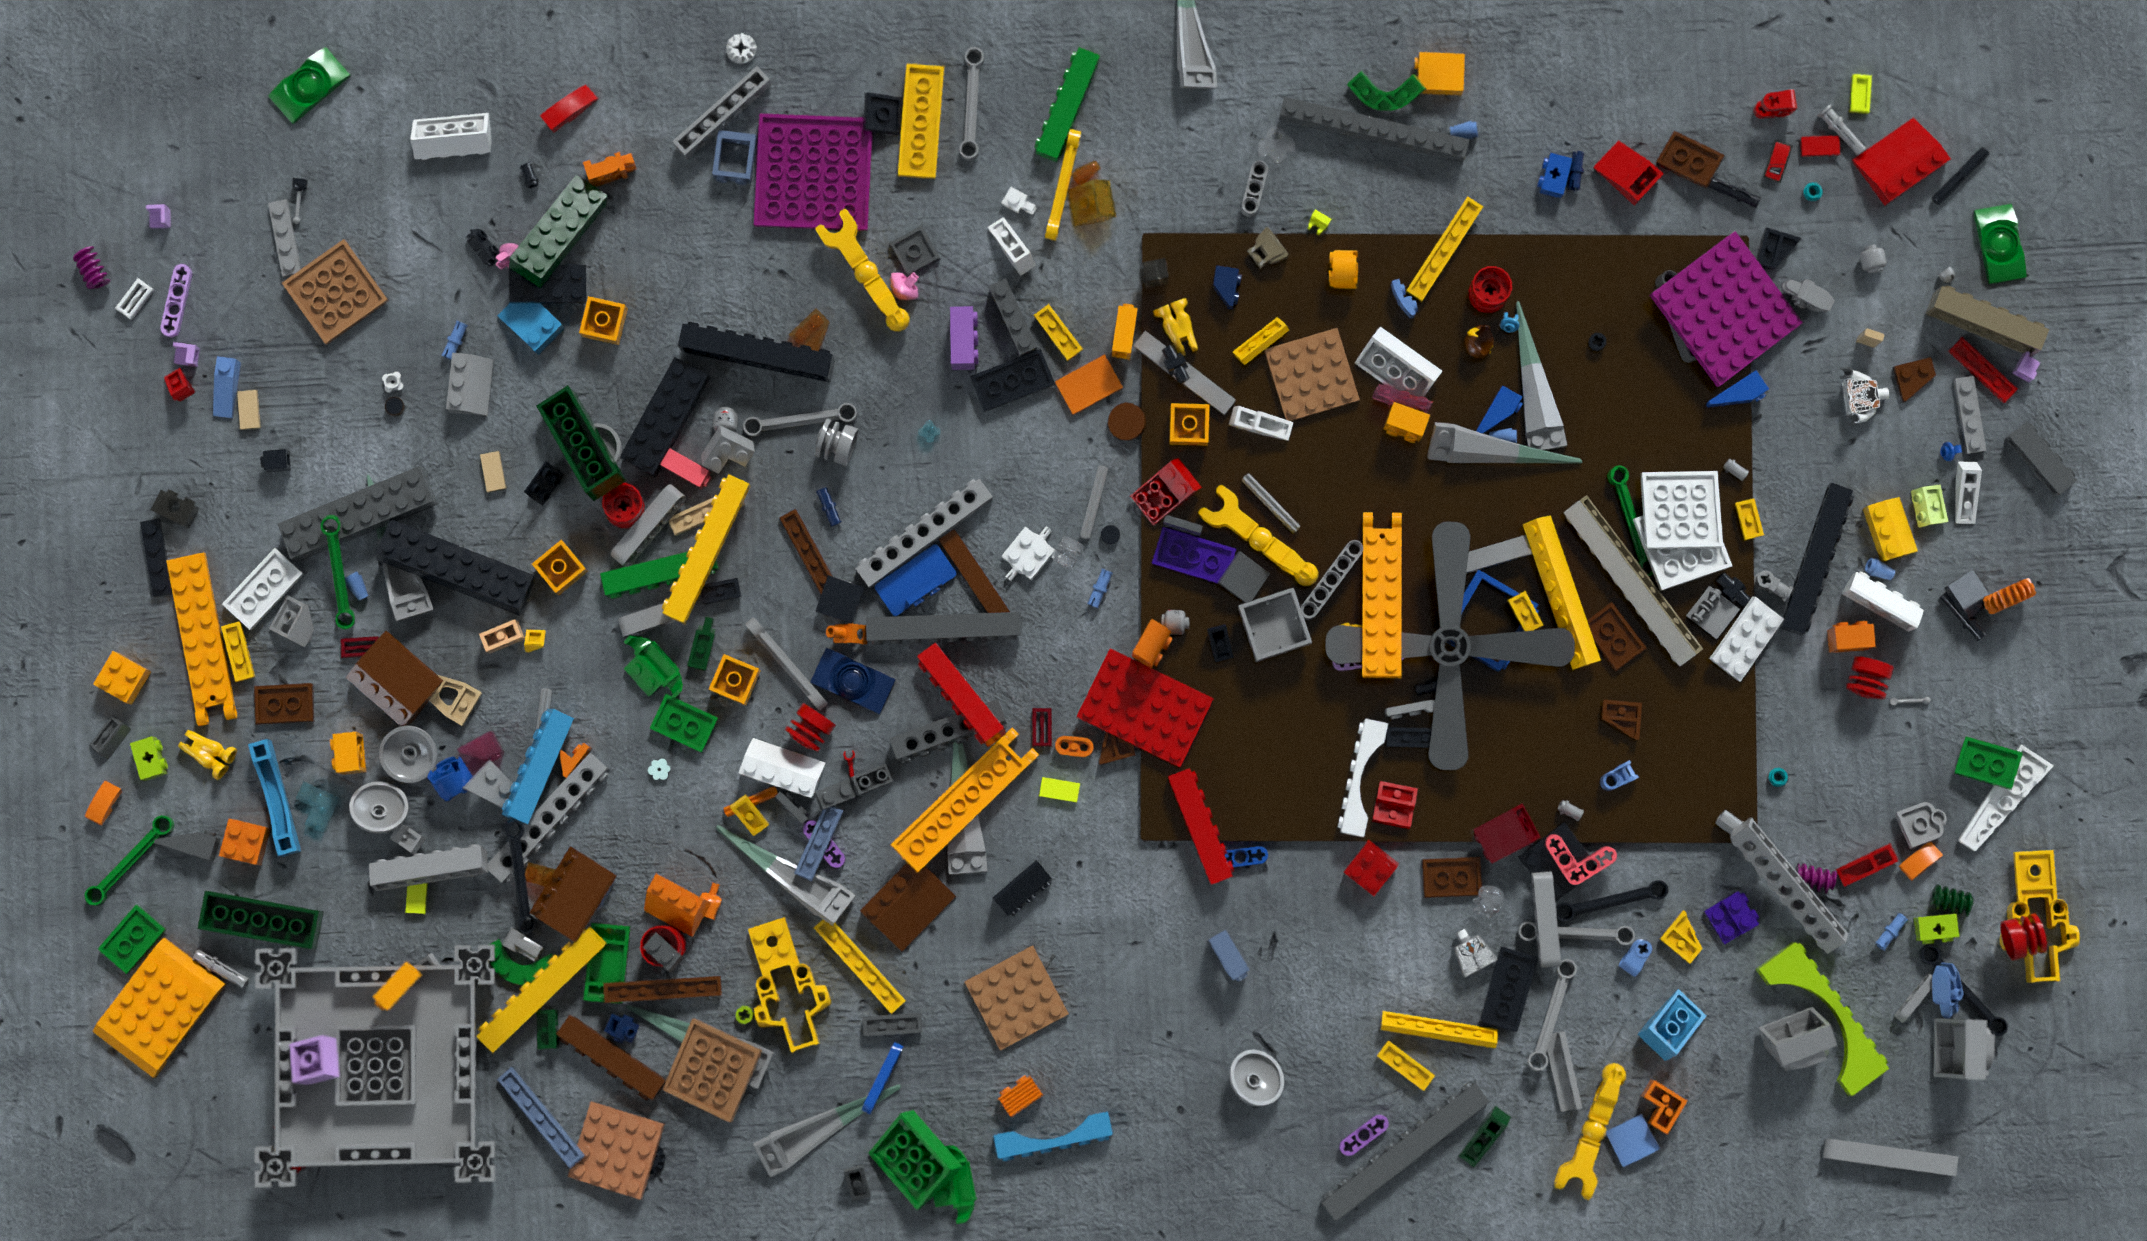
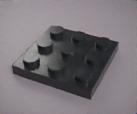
[1518,822,1596,902]

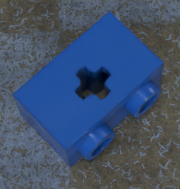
[1537,153,1573,198]

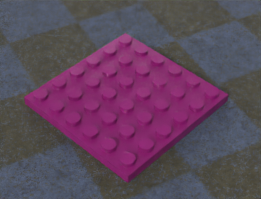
[754,113,873,231]
[1649,231,1803,387]

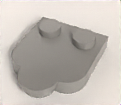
[1894,802,1947,849]

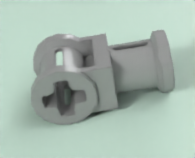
[1754,571,1793,602]

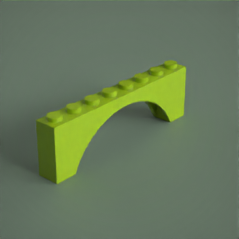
[1755,942,1889,1096]

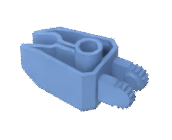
[1932,962,1964,1019]

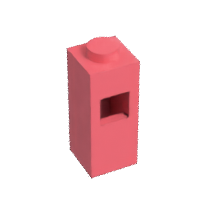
[660,448,711,489]

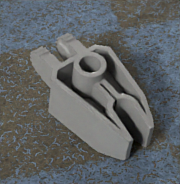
[1781,279,1835,312]

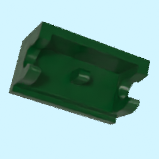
[536,1009,559,1049]

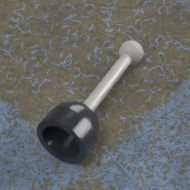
[292,178,308,224]

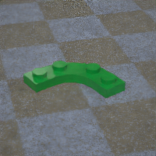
[1347,71,1427,111]
[489,939,554,985]

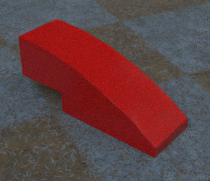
[540,84,598,133]
[1836,843,1899,887]

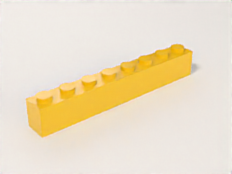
[662,474,751,624]
[1522,515,1601,670]
[476,926,606,1053]

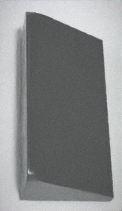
[89,715,131,759]

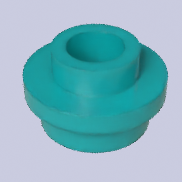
[1803,182,1823,202]
[1768,768,1788,787]

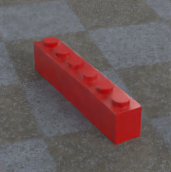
[917,643,1006,748]
[1168,768,1235,885]

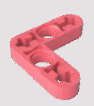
[1545,834,1617,885]

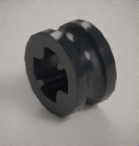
[1588,333,1606,351]

